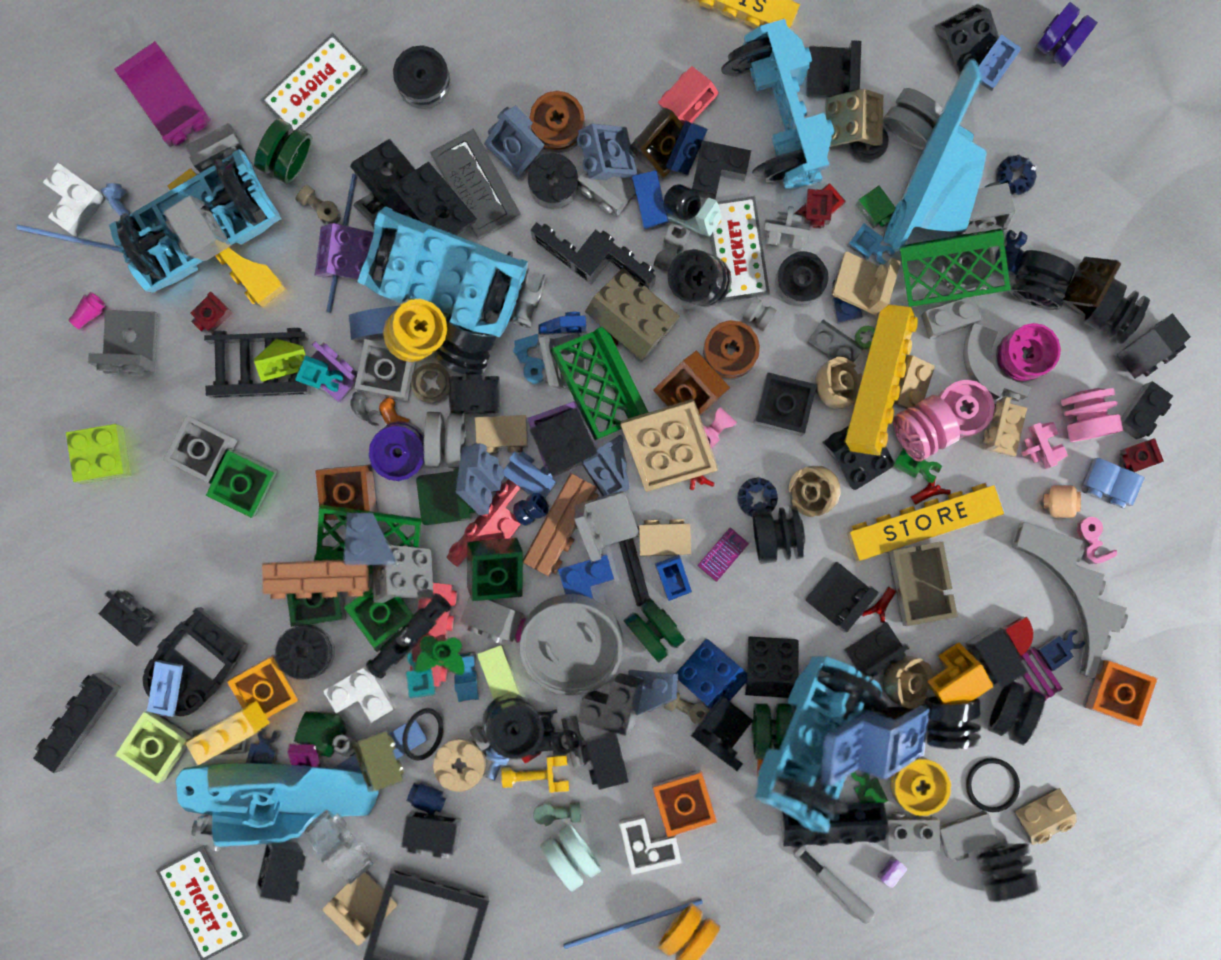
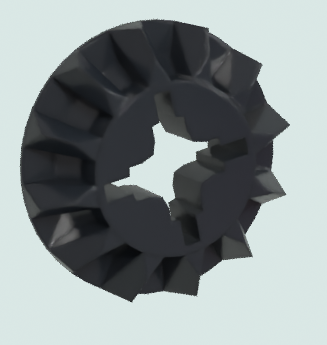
[849,127,889,161]

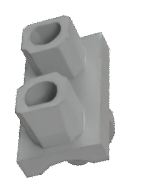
[764,206,810,250]

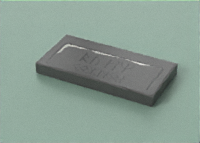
[430,129,521,240]

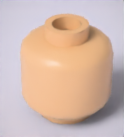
[1044,485,1081,518]

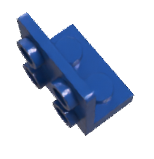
[676,639,747,709]

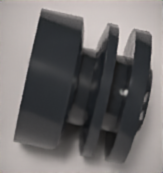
[667,249,732,307]
[1010,250,1075,310]
[1083,278,1150,344]
[435,314,497,375]
[752,505,805,564]
[275,626,335,679]
[925,696,981,749]
[976,843,1041,902]

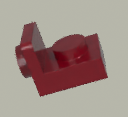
[804,189,833,228]

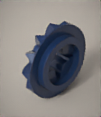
[996,154,1037,195]
[737,477,778,517]

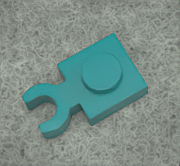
[295,355,344,392]
[406,651,436,699]

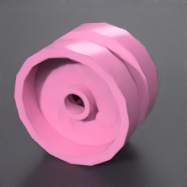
[938,380,995,438]

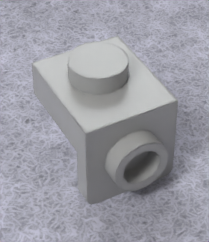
[191,815,226,851]

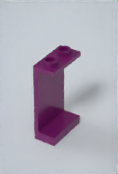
[114,41,211,147]

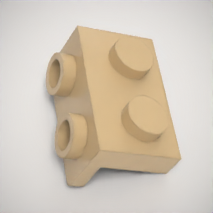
[894,355,935,409]
[1015,788,1077,845]

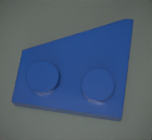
[538,312,587,335]

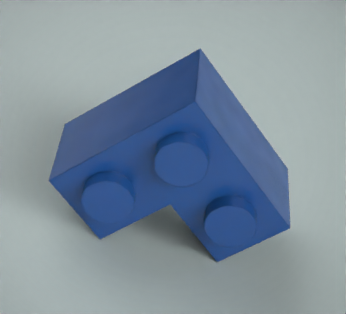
[558,555,614,599]

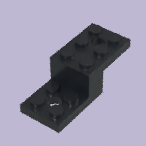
[350,138,477,235]
[530,222,656,290]

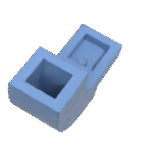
[349,306,399,340]

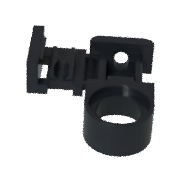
[531,709,579,756]

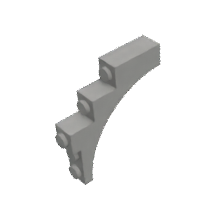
[1012,522,1128,678]

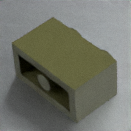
[352,731,404,792]

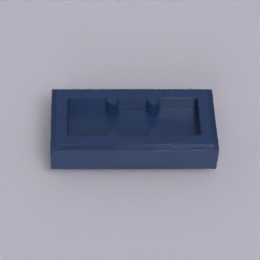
[666,121,708,175]

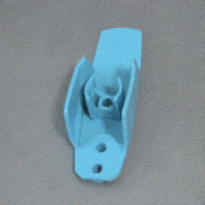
[884,59,987,251]
[176,763,379,846]

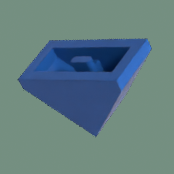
[655,555,692,601]

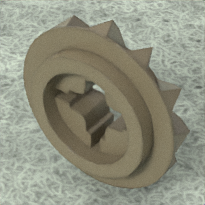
[411,363,450,403]

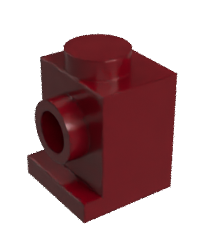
[190,291,233,334]
[1120,438,1164,472]

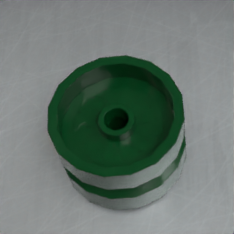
[254,118,312,184]
[623,598,686,663]
[751,703,793,760]

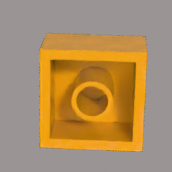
[227,654,298,718]

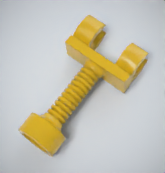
[501,755,569,793]

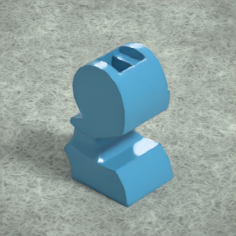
[513,334,545,384]
[454,652,479,702]

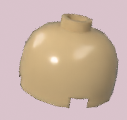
[814,357,863,409]
[789,466,841,517]
[883,656,934,709]

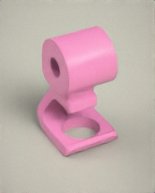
[704,407,737,449]
[1076,517,1117,565]

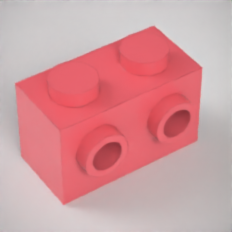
[658,66,719,125]

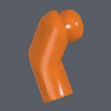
[379,398,410,424]

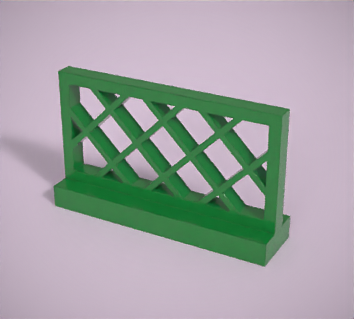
[899,228,1011,307]
[550,327,648,441]
[314,505,422,574]

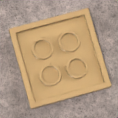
[621,399,718,492]

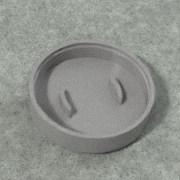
[520,594,623,695]

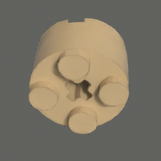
[433,738,487,792]

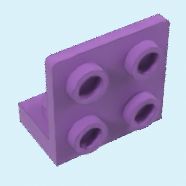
[315,223,374,280]
[311,341,357,402]

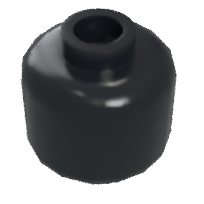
[663,184,701,220]

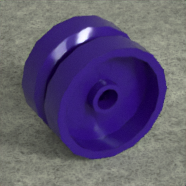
[1035,2,1098,68]
[369,421,425,481]

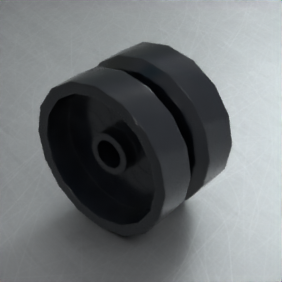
[393,45,451,109]
[988,681,1045,745]
[482,694,544,759]

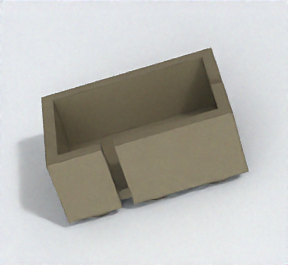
[585,268,680,360]
[889,541,958,626]

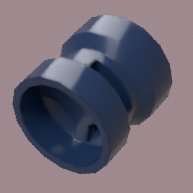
[513,493,549,526]

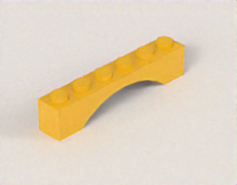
[167,168,286,307]

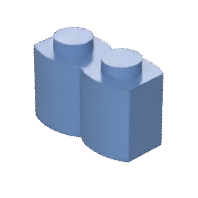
[1082,457,1145,508]

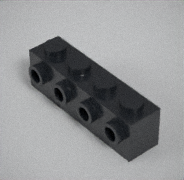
[33,673,121,773]
[781,802,888,848]

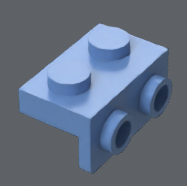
[503,451,557,498]

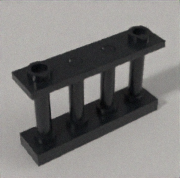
[204,328,311,398]

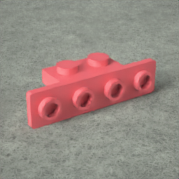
[446,479,521,567]

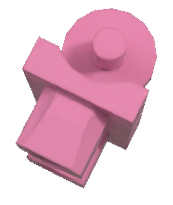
[1021,422,1068,469]

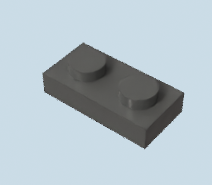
[808,319,864,363]

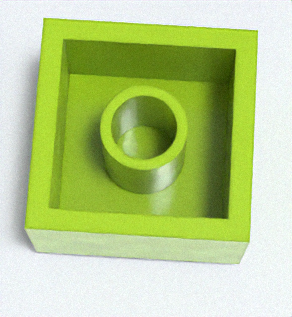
[66,424,131,484]

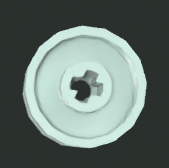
[540,824,602,892]

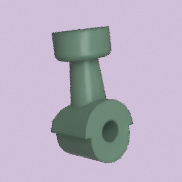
[533,802,581,826]

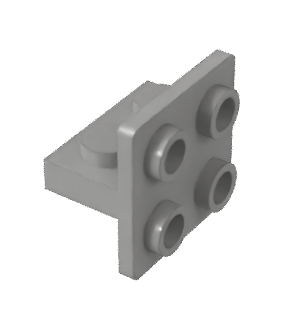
[186,123,251,173]

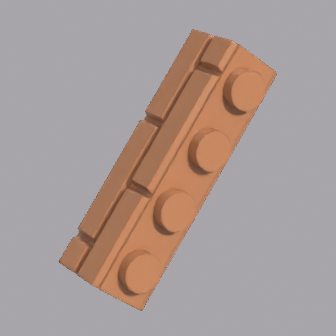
[523,473,599,577]
[262,560,370,599]

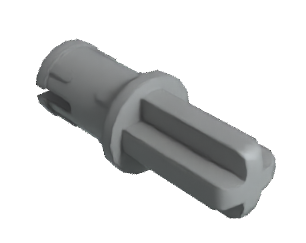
[561,716,587,768]
[333,735,355,757]

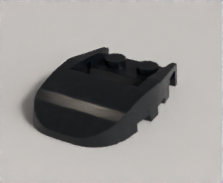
[142,607,246,716]

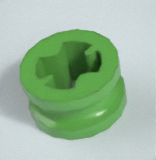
[855,325,875,349]

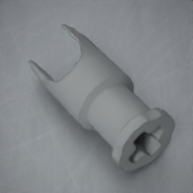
[510,269,545,328]

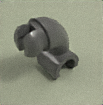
[350,392,381,426]

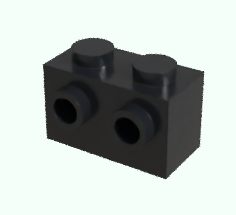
[1121,381,1173,440]

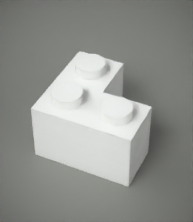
[43,163,106,237]
[323,666,396,722]
[620,815,682,875]

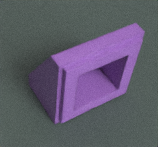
[877,857,907,888]

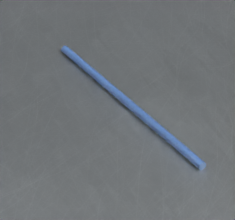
[326,174,357,313]
[16,225,121,252]
[563,899,703,949]

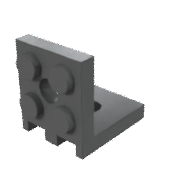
[88,310,157,375]

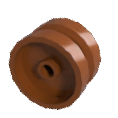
[529,91,585,153]
[703,320,760,380]

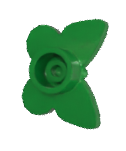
[415,636,465,675]

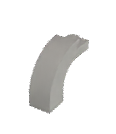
[963,323,1031,401]

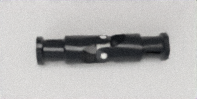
[366,593,451,679]

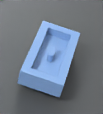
[147,660,183,717]

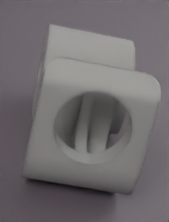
[654,222,690,271]

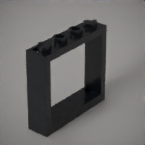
[363,869,489,960]

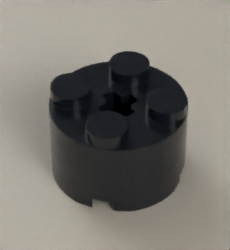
[528,153,579,209]
[775,251,829,306]
[449,374,500,414]

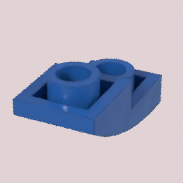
[632,170,668,229]

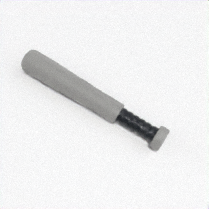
[792,845,874,923]

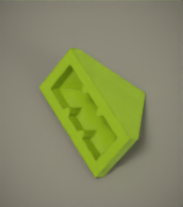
[254,339,306,382]

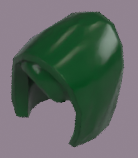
[294,711,348,758]

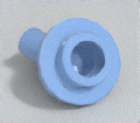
[101,183,129,216]
[486,746,509,781]

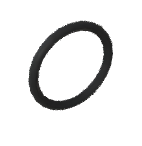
[402,708,443,761]
[966,758,1020,813]

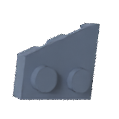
[582,435,629,496]
[344,513,396,565]
[628,670,678,718]

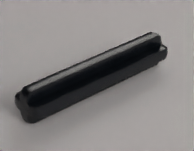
[619,538,650,607]

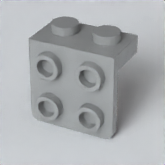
[578,168,642,216]

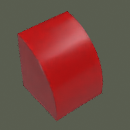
[1001,617,1033,656]

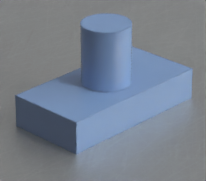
[978,34,1022,91]

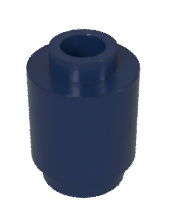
[406,782,446,816]

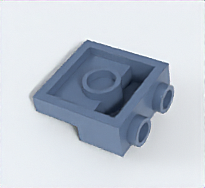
[484,105,545,179]
[577,124,637,180]
[456,443,504,515]

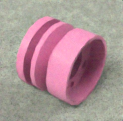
[1061,388,1124,442]
[893,395,960,462]

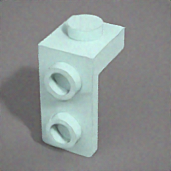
[667,197,722,237]

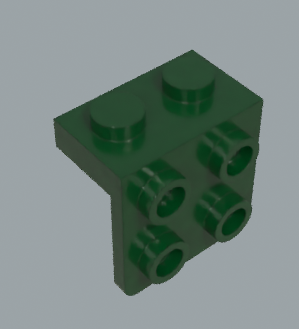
[416,468,475,526]

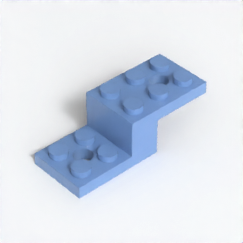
[821,705,930,786]

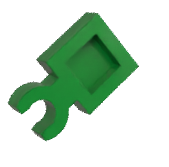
[893,448,942,483]
[850,771,888,803]

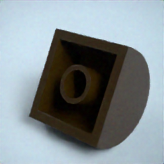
[630,108,683,179]

